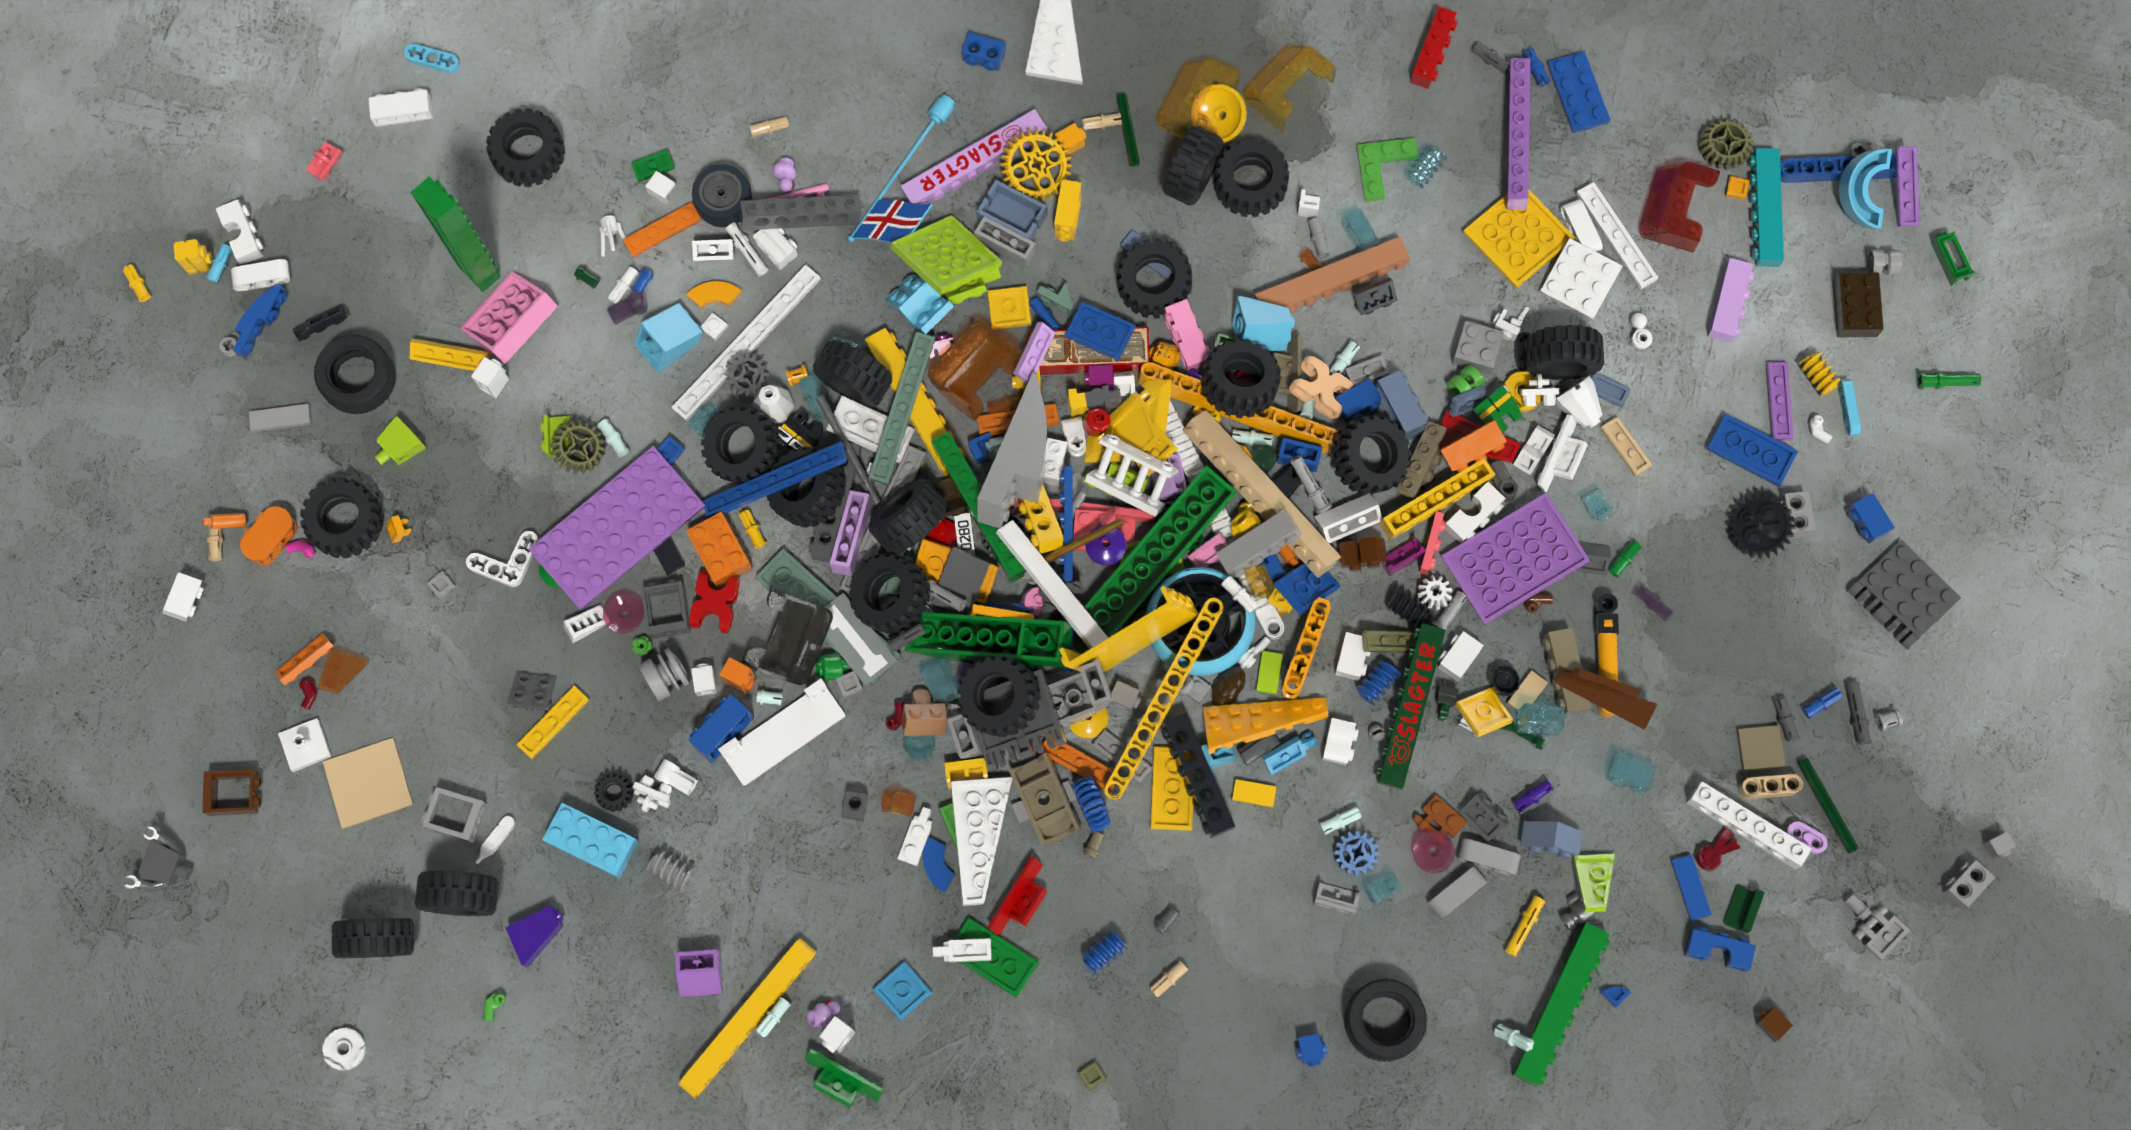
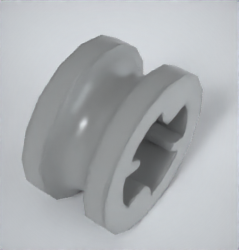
[1848,143,1868,156]
[219,337,237,357]

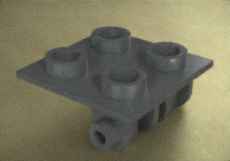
[506,671,557,712]

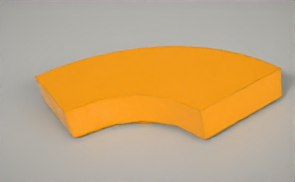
[686,281,742,309]

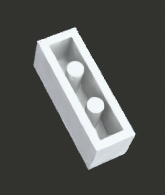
[369,89,433,127]
[1314,493,1382,543]

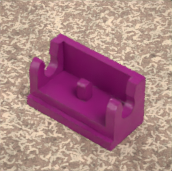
[1382,537,1426,576]

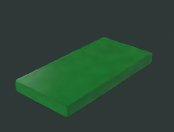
[954,917,1039,998]

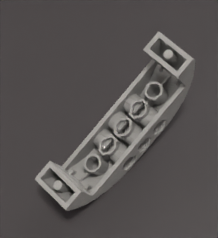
[947,660,1113,759]

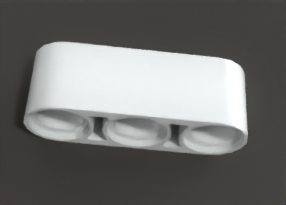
[1560,199,1603,252]
[231,259,290,291]

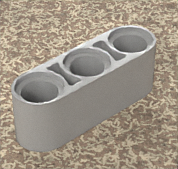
[1457,839,1521,877]
[1428,866,1488,920]

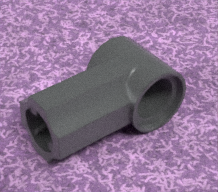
[1489,460,1518,502]
[1238,734,1281,766]

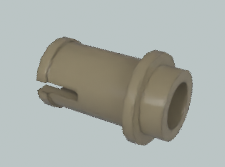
[1084,831,1105,859]

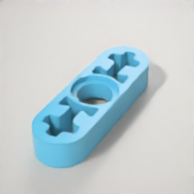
[404,44,460,74]
[1838,379,1861,436]

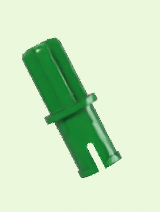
[1608,541,1642,578]

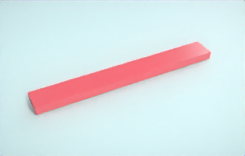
[1011,498,1155,524]

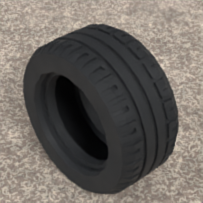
[314,335,396,414]
[1344,978,1427,1062]

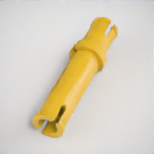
[1504,895,1546,957]

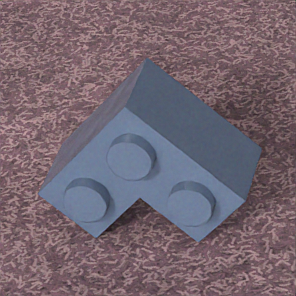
[1520,821,1582,859]

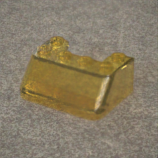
[1243,44,1337,133]
[1156,58,1240,138]

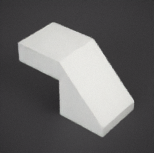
[1513,425,1555,475]

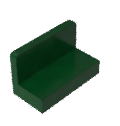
[1723,886,1765,934]

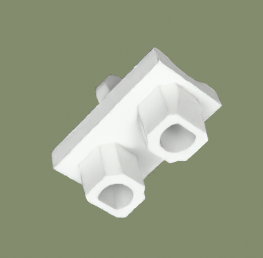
[1519,374,1559,406]
[633,775,672,812]

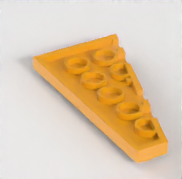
[1203,698,1328,754]

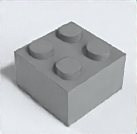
[1452,321,1504,375]

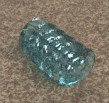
[1405,145,1447,189]

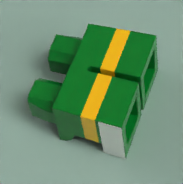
[1473,385,1524,433]

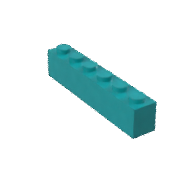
[1749,148,1784,267]

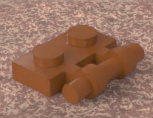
[1413,794,1467,848]

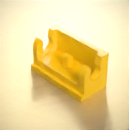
[944,758,988,789]

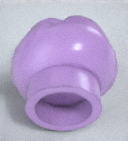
[772,158,796,192]
[807,999,840,1030]

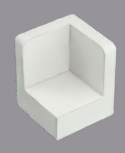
[645,171,675,205]
[1298,189,1320,218]
[1113,371,1135,396]

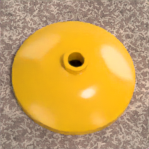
[1191,84,1246,143]

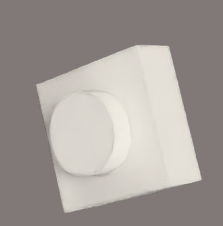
[701,313,728,341]

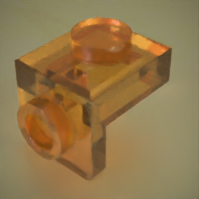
[881,791,916,817]

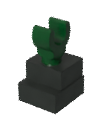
[1436,685,1459,722]

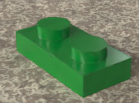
[631,149,675,183]

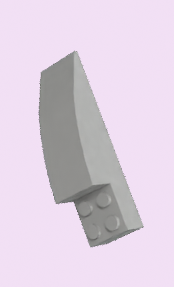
[977,373,1047,529]

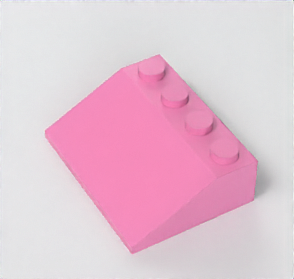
[460,271,557,364]

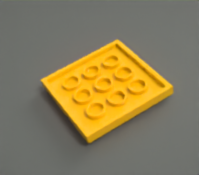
[1463,189,1575,289]

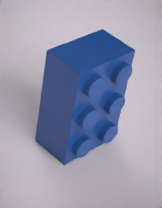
[688,695,754,764]

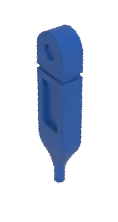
[984,601,1034,613]

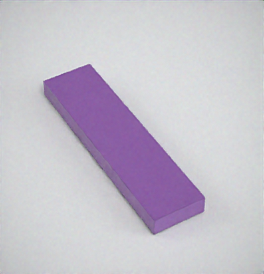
[1895,146,1919,227]
[1766,362,1793,441]

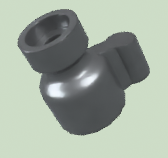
[1560,892,1595,931]

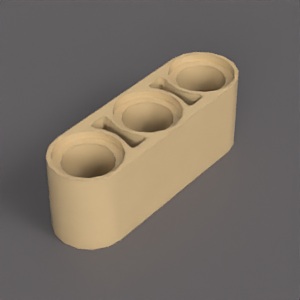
[1738,774,1803,799]

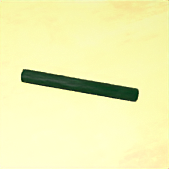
[1798,758,1859,853]

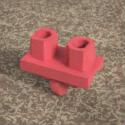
[306,142,343,181]

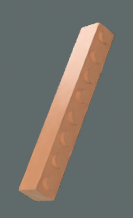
[1254,237,1410,314]

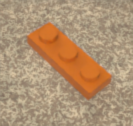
[275,633,333,685]

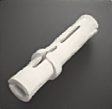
[725,222,769,277]

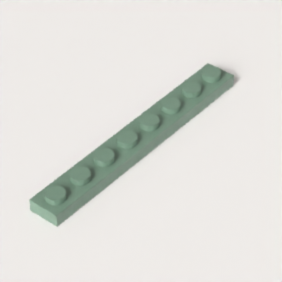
[869,332,935,486]

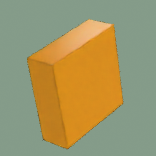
[1725,176,1750,201]

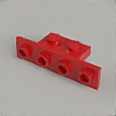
[987,856,1048,936]

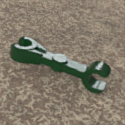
[1499,722,1546,750]

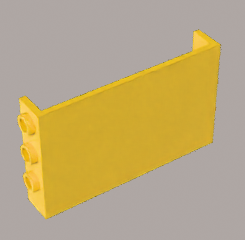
[1059,586,1199,672]

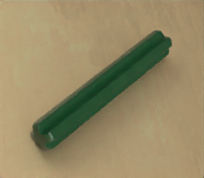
[1117,93,1140,167]

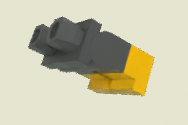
[1067,385,1121,418]

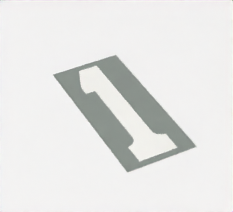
[811,593,898,686]

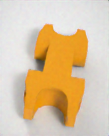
[1282,597,1330,700]

